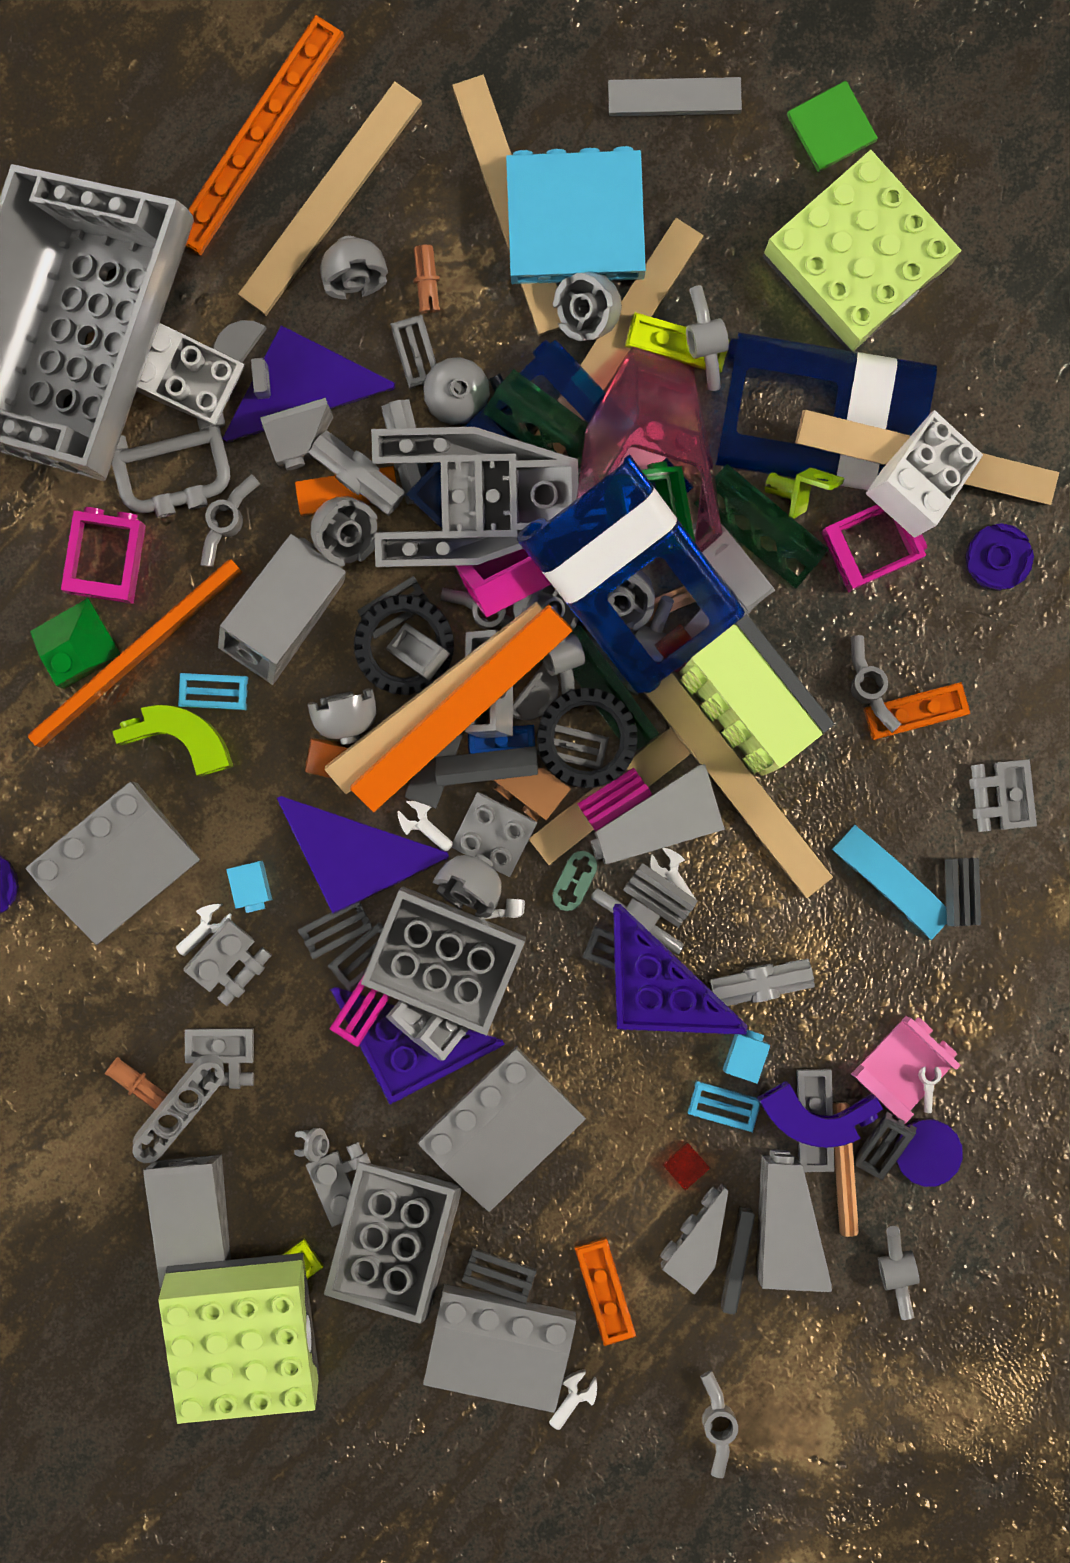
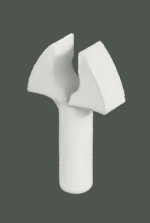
[397,801,453,852]
[650,848,696,899]
[176,904,232,956]
[549,1369,597,1430]

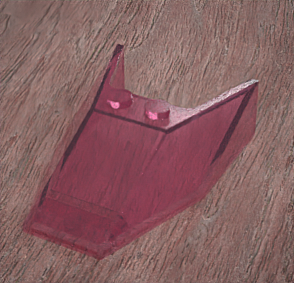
[574,347,722,555]

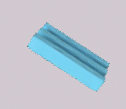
[178,673,248,710]
[687,1080,761,1133]

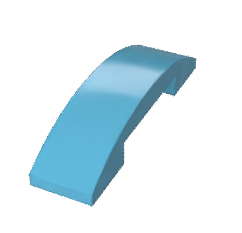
[832,825,947,940]

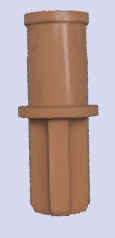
[413,244,440,314]
[105,1057,168,1110]

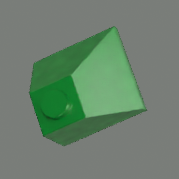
[30,598,121,689]

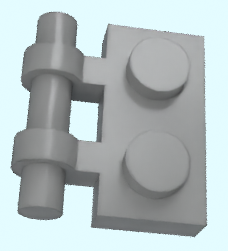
[969,759,1037,832]
[183,918,272,1006]
[185,1028,254,1089]
[306,1142,370,1227]

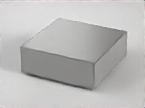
[251,358,271,399]

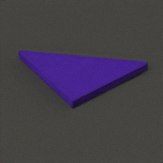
[222,325,396,443]
[277,796,449,915]
[613,904,747,1035]
[330,987,505,1105]

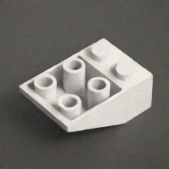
[136,323,245,425]
[866,410,983,538]

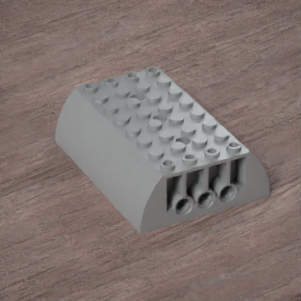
[0,164,194,481]

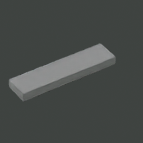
[608,77,742,116]

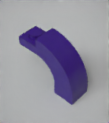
[757,1081,883,1148]

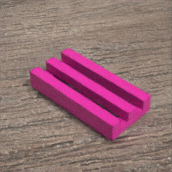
[578,768,652,831]
[329,976,391,1047]

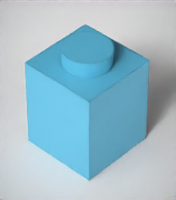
[226,861,272,913]
[722,1029,770,1084]

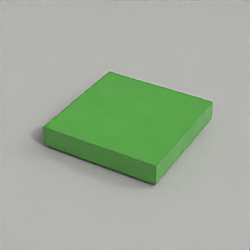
[787,81,878,172]

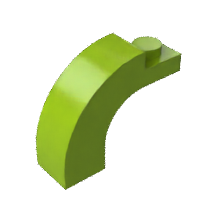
[112,705,233,777]

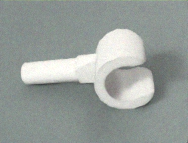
[479,899,525,920]
[918,1066,942,1113]

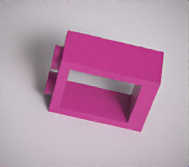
[821,504,927,593]
[61,507,146,604]
[455,542,559,618]

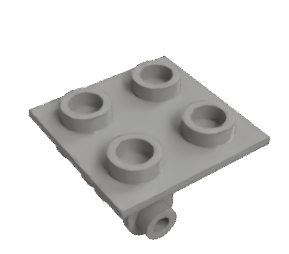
[451,792,538,877]

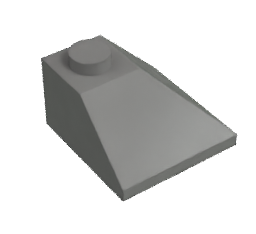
[260,398,334,470]

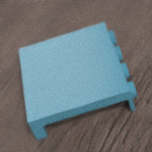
[506,146,646,284]

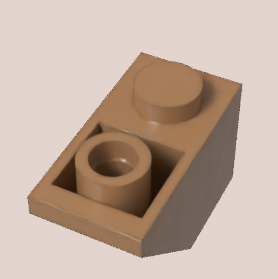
[493,768,571,822]

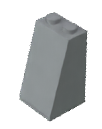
[218,534,346,685]
[591,764,725,865]
[756,1149,832,1292]
[143,1154,231,1288]

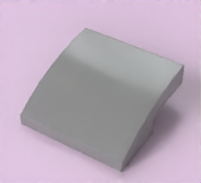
[386,1000,469,1061]

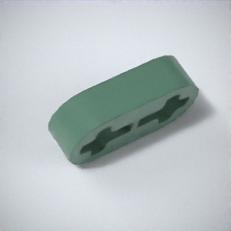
[552,851,597,911]

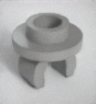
[294,1128,329,1162]

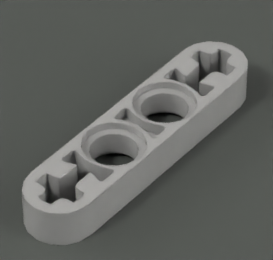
[132,1055,224,1163]

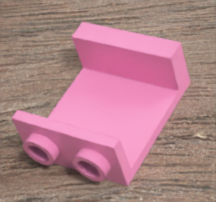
[851,1016,961,1124]

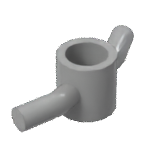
[686,285,729,391]
[201,474,260,568]
[441,588,514,630]
[625,596,674,695]
[542,604,585,694]
[851,635,901,733]
[591,888,684,955]
[878,1226,920,1320]
[700,1371,738,1478]

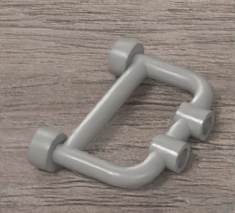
[112,412,230,518]

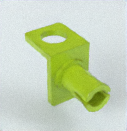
[765,467,844,518]

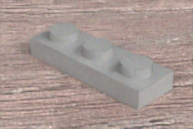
[796,1069,834,1172]

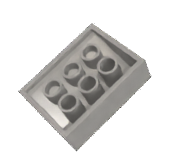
[25,781,201,945]
[361,886,526,1036]
[418,1045,586,1212]
[324,1162,462,1324]
[423,1284,576,1413]

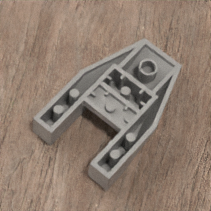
[371,427,579,567]

